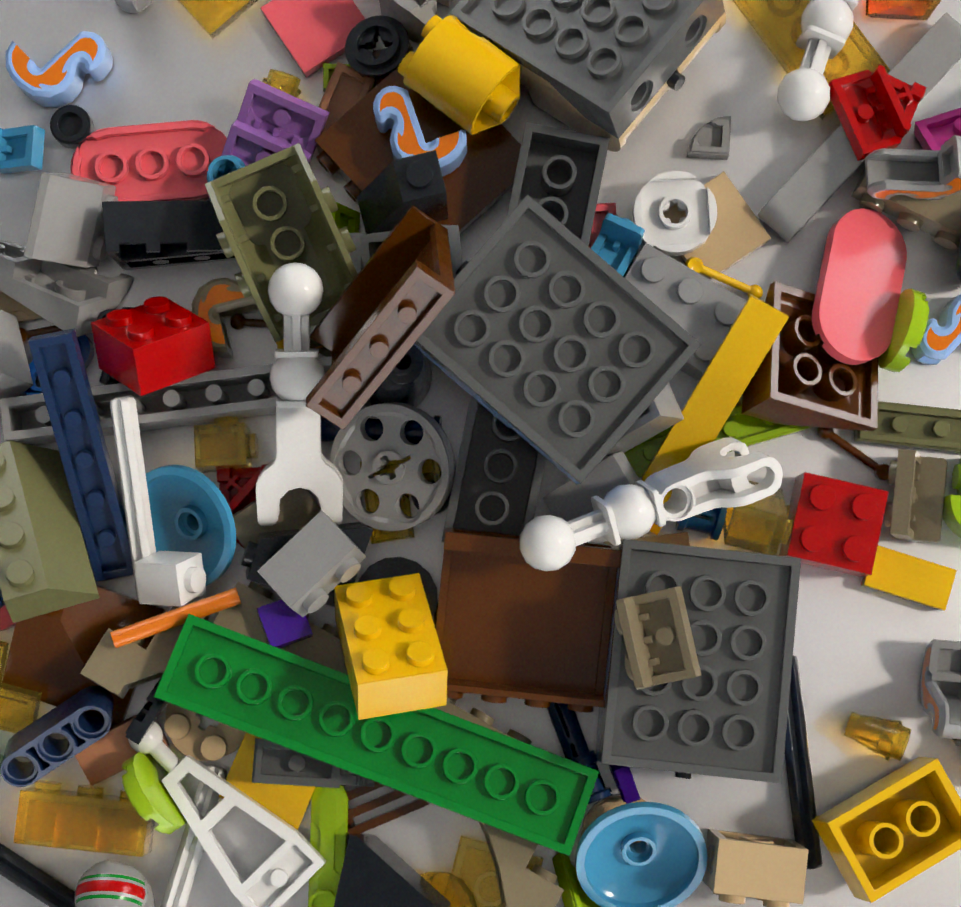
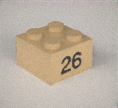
[702,829,808,907]

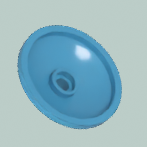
[146,465,236,586]
[575,802,708,907]

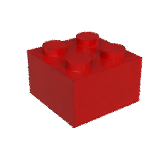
[91,296,215,396]
[779,472,889,577]

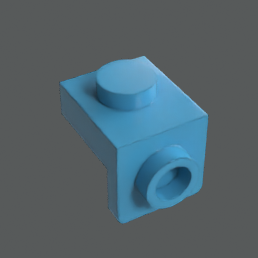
[0,125,45,174]
[591,213,645,278]

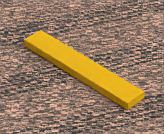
[640,294,789,535]

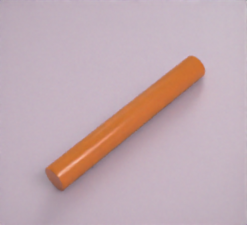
[110,587,242,648]

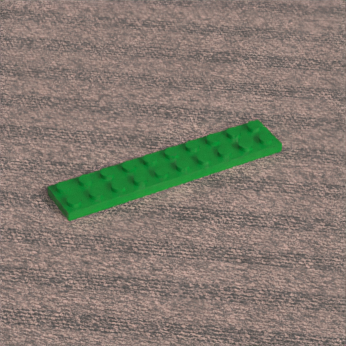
[154,614,599,856]

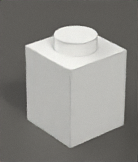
[134,551,207,607]

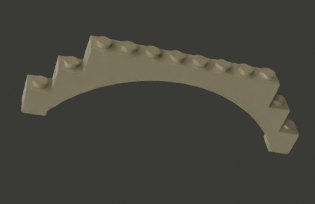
[80,581,564,907]

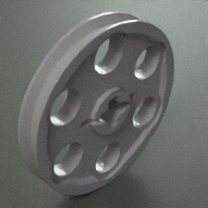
[330,402,455,531]

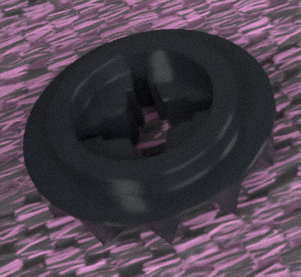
[345,15,411,80]

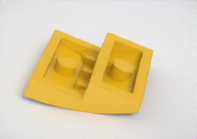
[219,733,316,830]

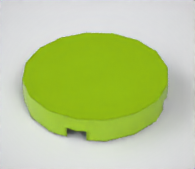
[878,288,929,372]
[122,752,187,834]

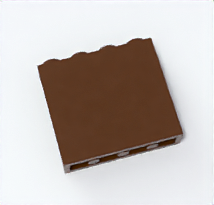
[315,66,521,235]
[306,205,455,430]
[436,528,622,713]

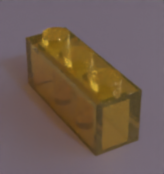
[13,780,155,857]

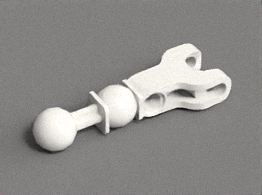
[777,0,859,121]
[256,262,343,526]
[520,437,783,571]

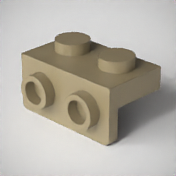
[884,449,948,543]
[614,586,701,690]

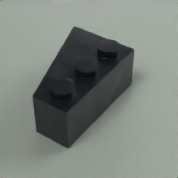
[102,198,236,271]

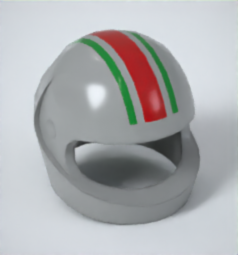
[75,859,154,907]

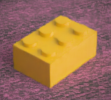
[334,573,448,720]
[812,757,961,903]

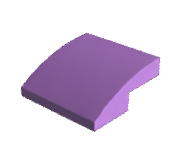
[221,79,330,166]

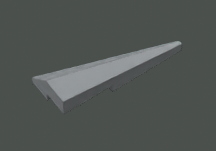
[0,240,133,337]

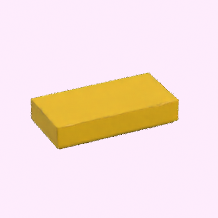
[861,545,957,611]

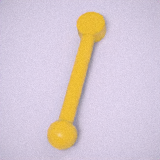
[685,257,763,299]

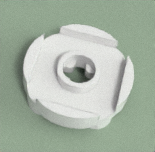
[632,171,717,256]

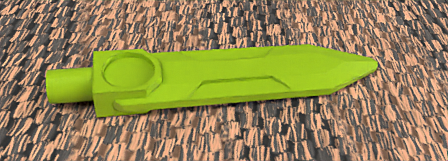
[308,785,349,907]

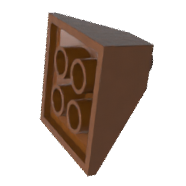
[742,281,878,431]
[1,585,166,726]

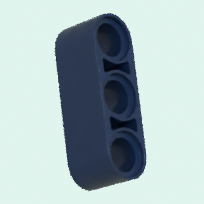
[0,686,114,787]

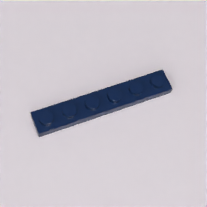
[28,328,134,582]

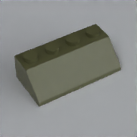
[0,441,100,623]

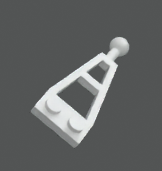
[128,722,327,907]

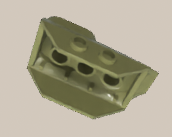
[205,143,357,348]

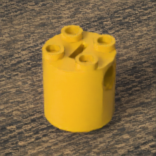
[397,15,522,135]

